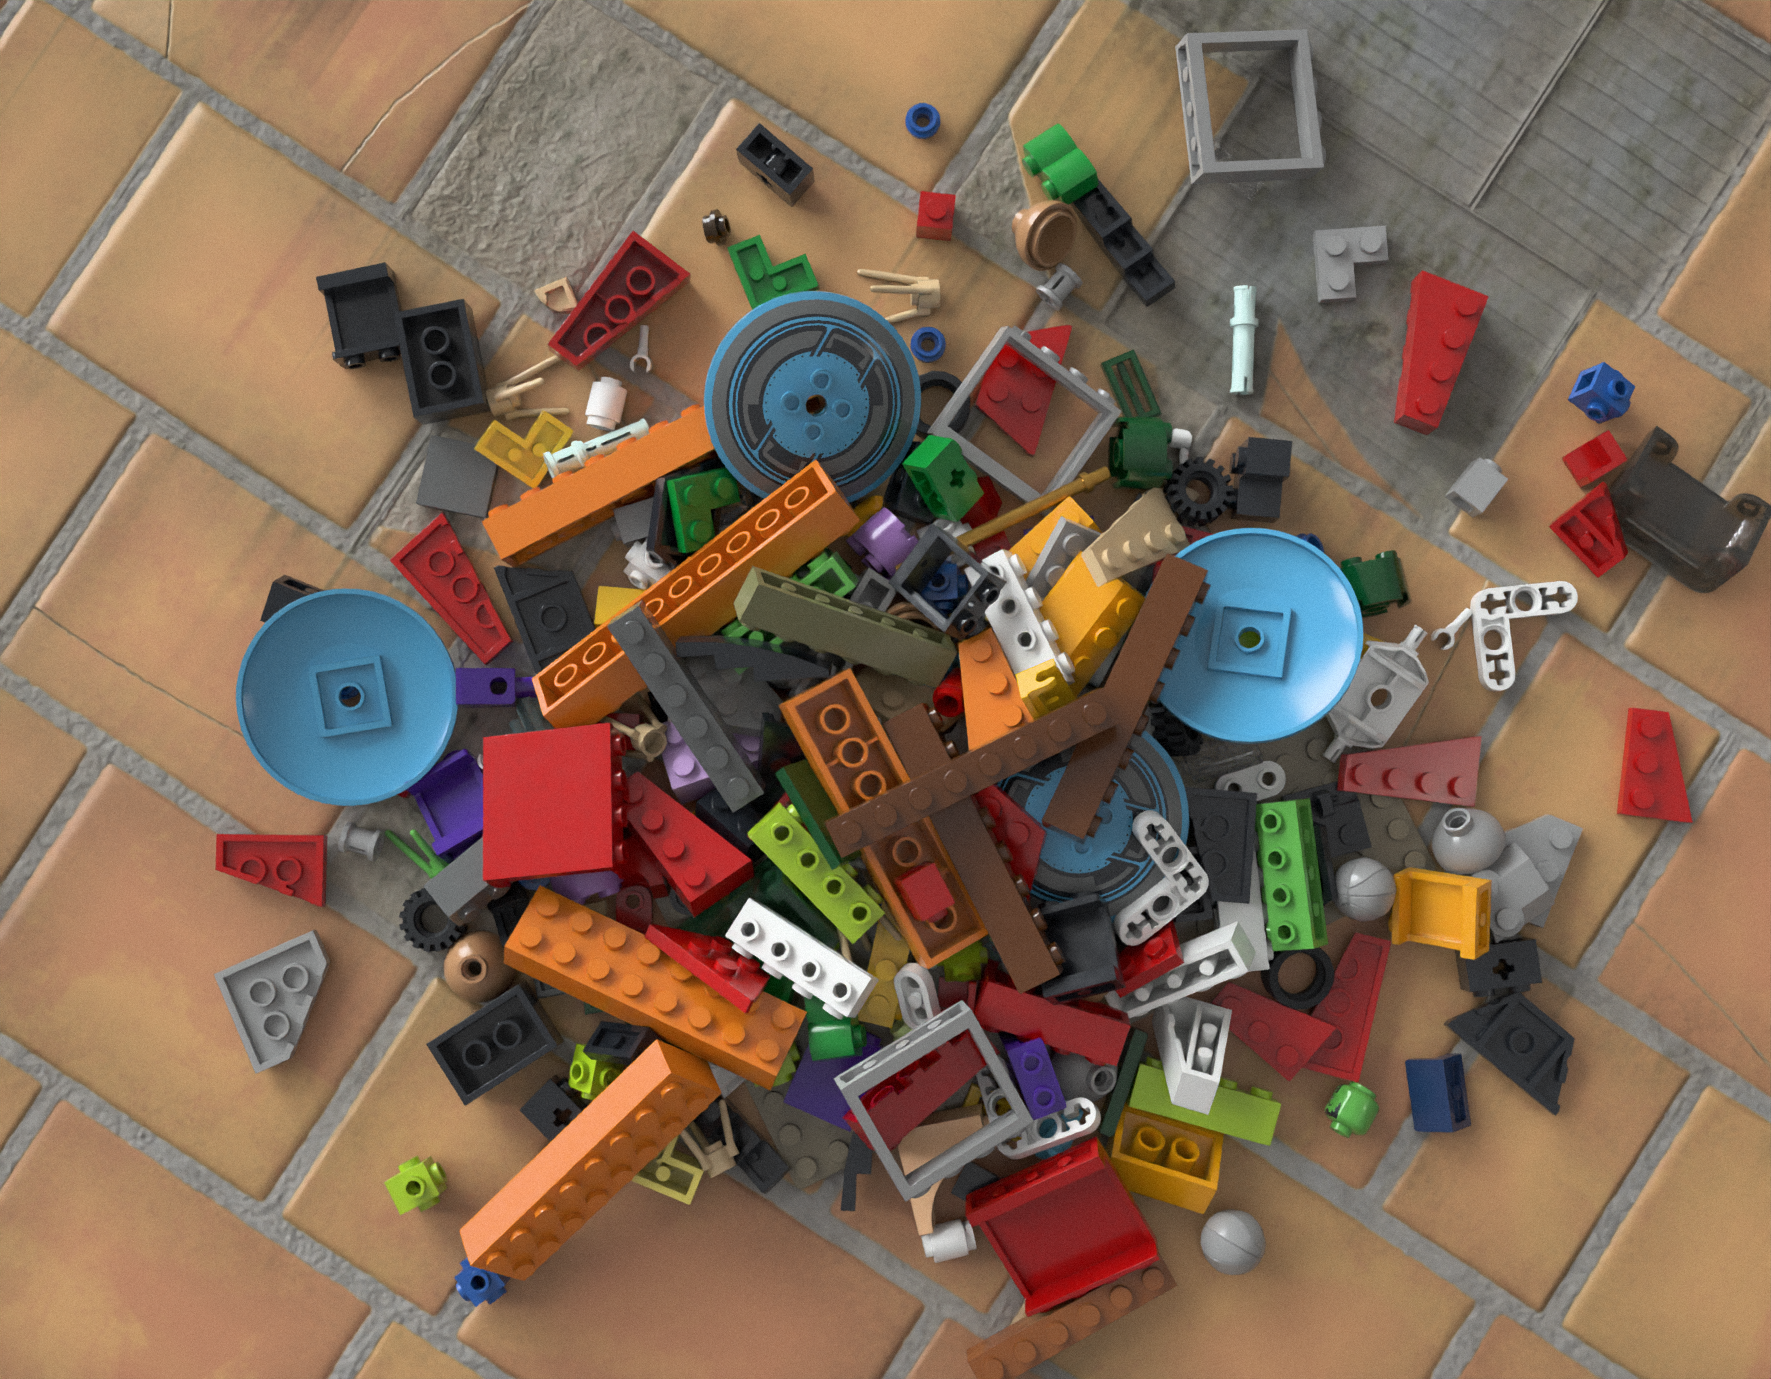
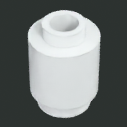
[585,377,627,432]
[921,1219,977,1263]

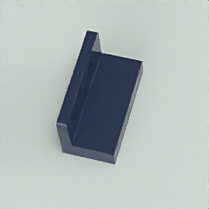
[1405,1053,1471,1133]

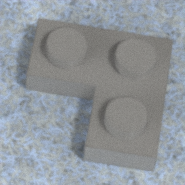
[1313,225,1389,303]

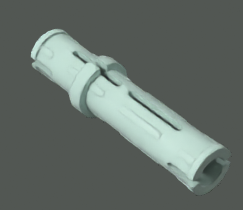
[1230,285,1259,395]

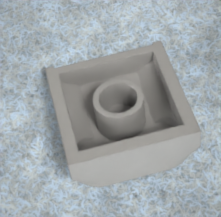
[1463,842,1555,943]

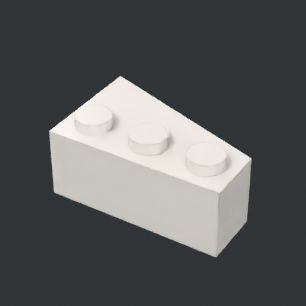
[1152,997,1232,1115]

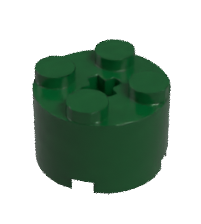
[1108,417,1173,489]
[1340,550,1412,619]

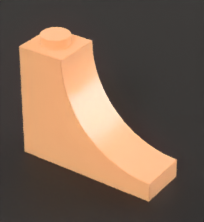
[898,1104,990,1235]

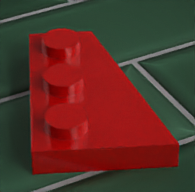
[1617,707,1693,823]
[215,834,328,907]
[1210,982,1337,1082]

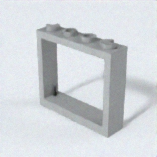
[1175,29,1326,184]
[927,325,1122,516]
[833,1000,1034,1202]

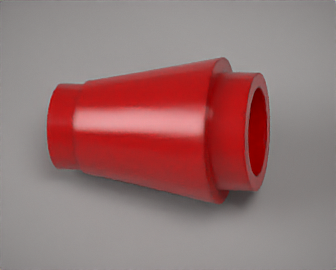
[932,668,965,717]

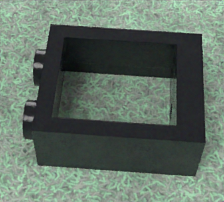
[888,523,1007,641]

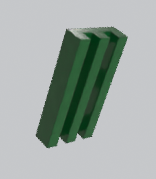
[1100,349,1162,417]

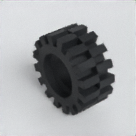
[1163,457,1233,527]
[1151,700,1204,757]
[399,888,468,952]

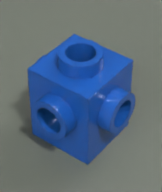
[1568,362,1635,424]
[922,560,969,614]
[454,1257,511,1307]

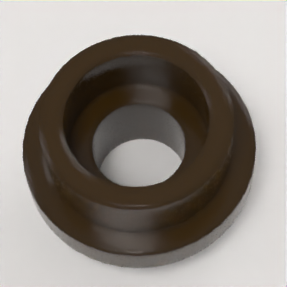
[702,209,731,246]

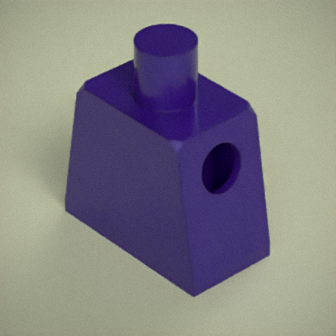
[456,668,537,708]

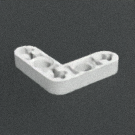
[1470,581,1578,692]
[1113,810,1209,946]
[976,1055,1101,1160]

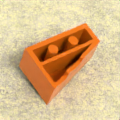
[958,628,1033,750]

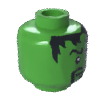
[1324,1081,1379,1138]

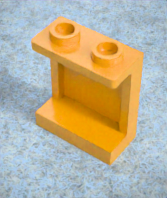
[1388,867,1492,960]

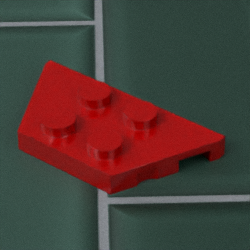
[975,325,1073,457]
[975,783,1047,903]
[644,924,771,1013]

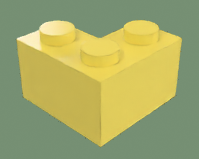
[631,1135,704,1205]

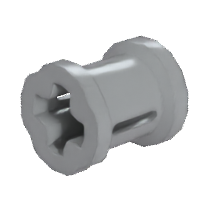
[1036,263,1083,311]
[338,822,385,861]

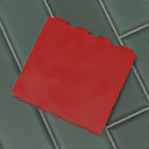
[483,723,629,888]
[965,1136,1160,1317]

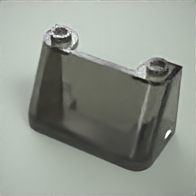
[1609,426,1771,594]

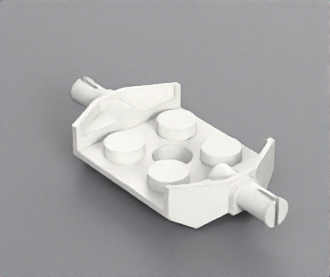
[1322,625,1429,763]

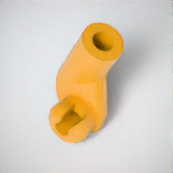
[848,495,883,538]

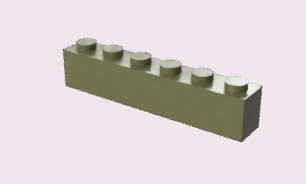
[733,566,957,688]

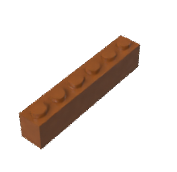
[966,1253,1178,1379]

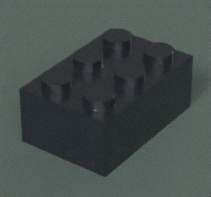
[393,299,491,425]
[426,981,564,1106]

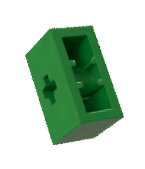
[902,435,984,522]

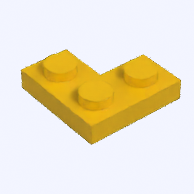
[474,411,574,489]

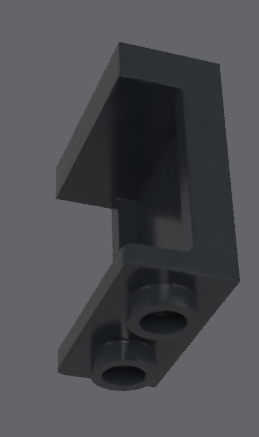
[316,262,402,369]
[1037,891,1126,1006]
[583,1021,663,1067]

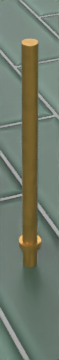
[895,466,1111,571]

